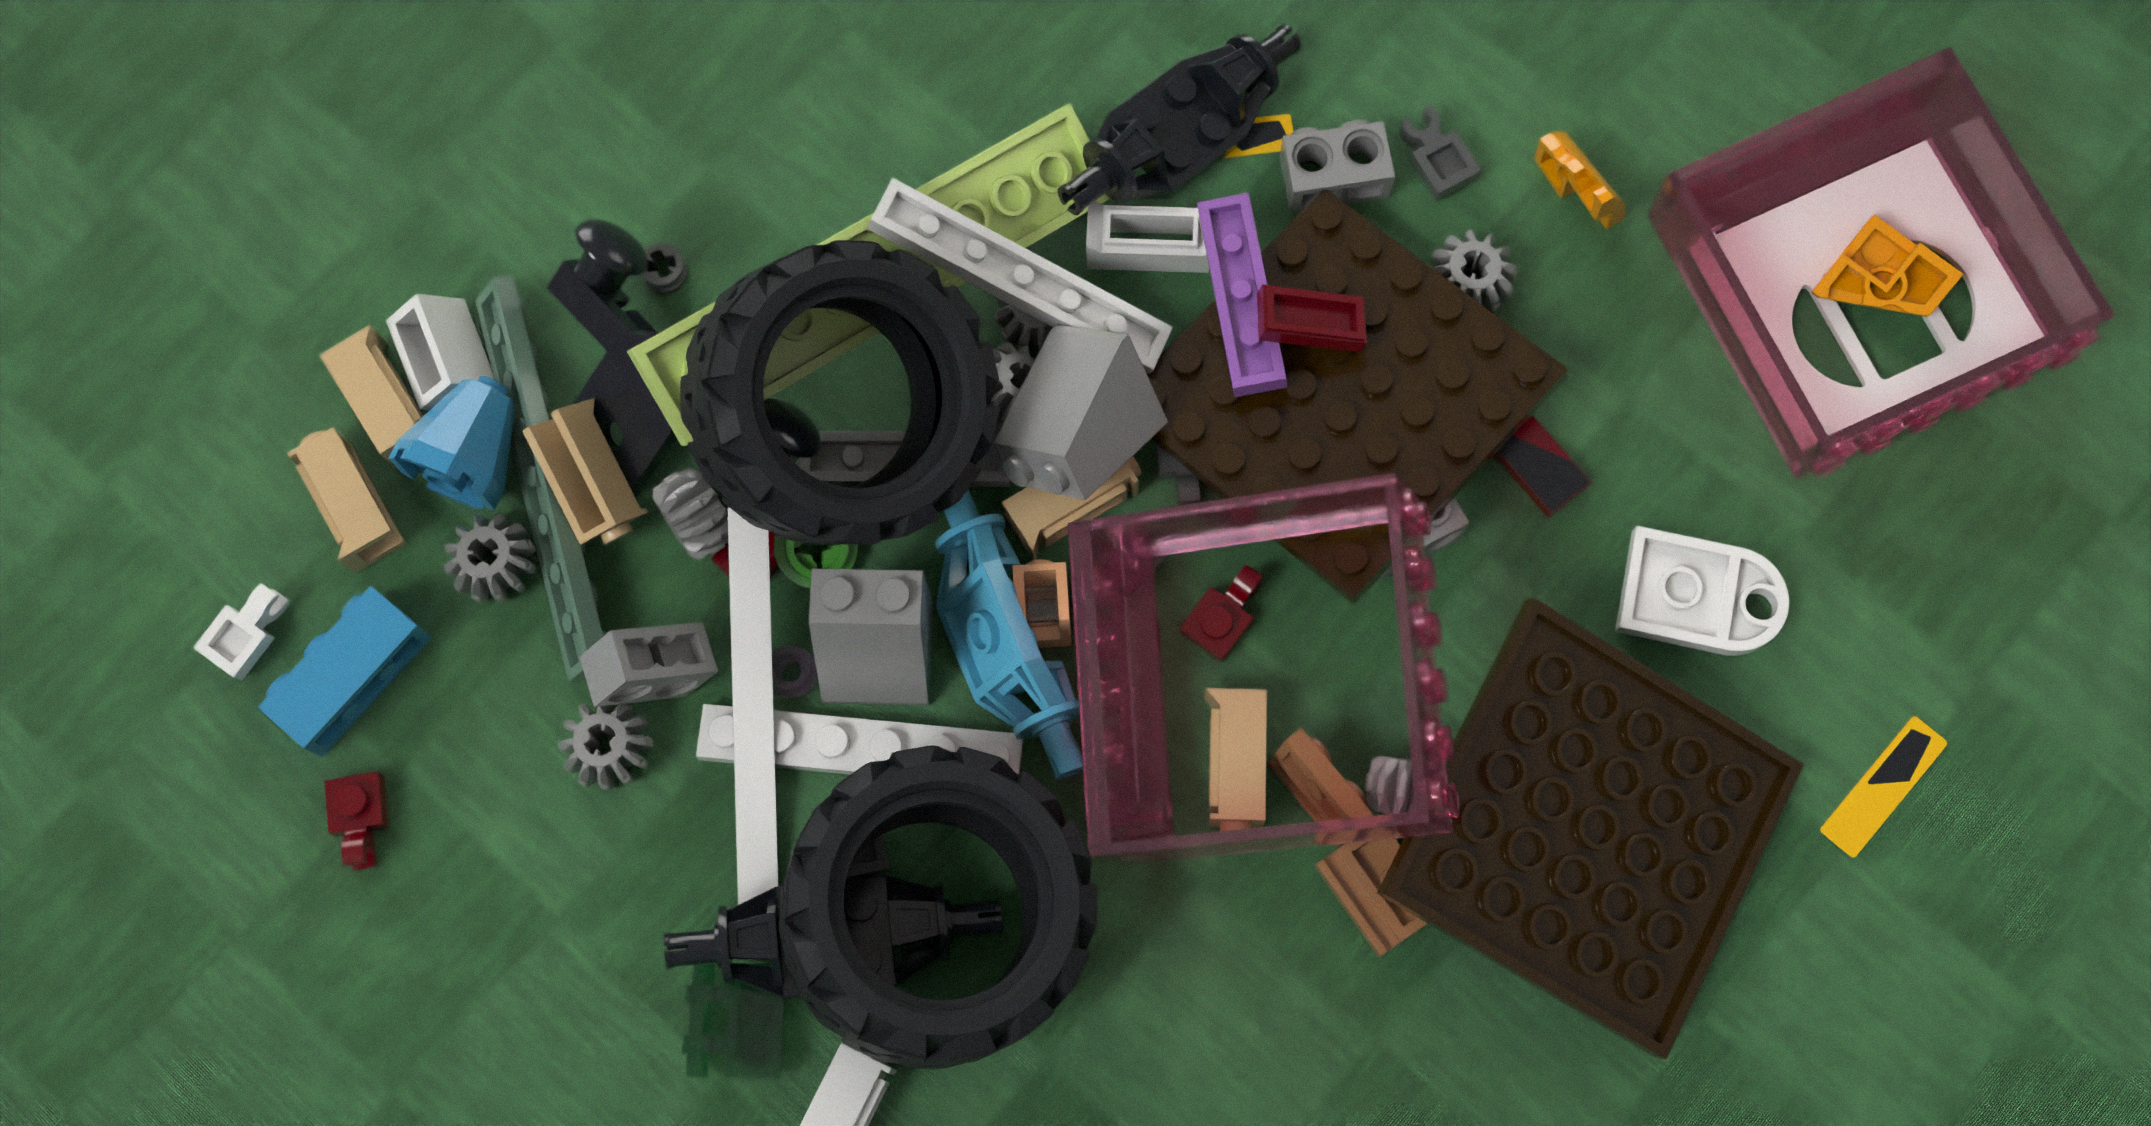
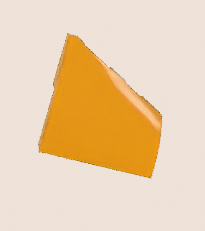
[1534,131,1626,230]
[1811,214,1963,317]

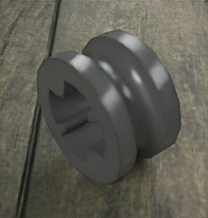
[641,242,688,295]

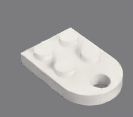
[1615,526,1789,656]

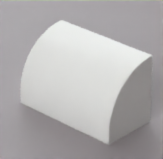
[386,294,494,410]

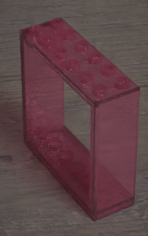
[1068,473,1460,865]

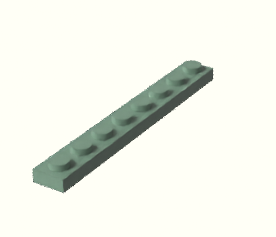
[475,277,606,682]

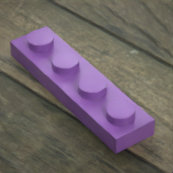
[1197,192,1287,397]

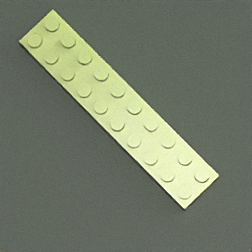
[627,103,1110,446]

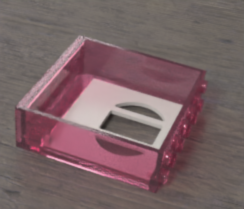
[1648,46,2115,480]

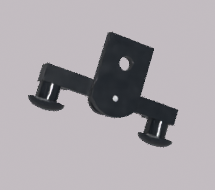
[547,219,821,498]

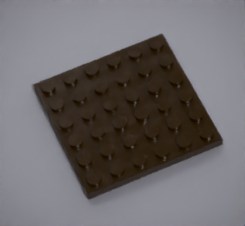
[1146,190,1568,605]
[1376,598,1804,1060]

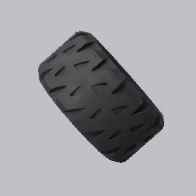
[680,240,999,545]
[779,745,1097,1069]

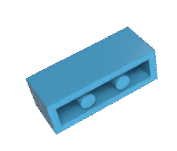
[258,586,433,757]

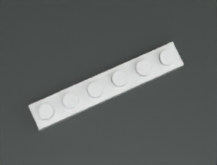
[866,177,1173,374]
[696,704,1024,775]

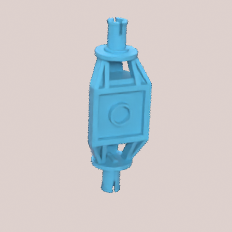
[935,489,1088,780]

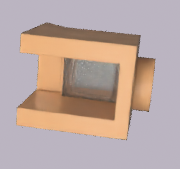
[1012,559,1072,648]

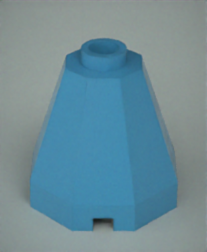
[388,376,515,510]

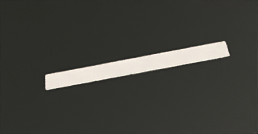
[728,508,778,905]

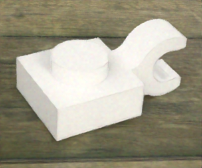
[193,583,290,681]

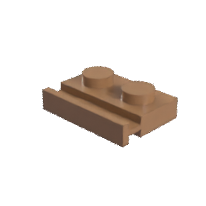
[1267,728,1373,848]
[1314,819,1427,958]

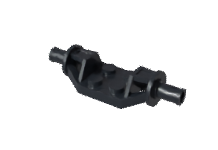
[1057,24,1302,216]
[664,875,1003,1000]

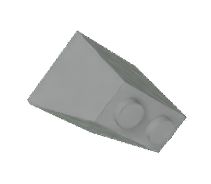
[994,325,1168,500]
[809,569,934,706]

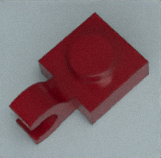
[1179,564,1263,663]
[324,771,389,871]

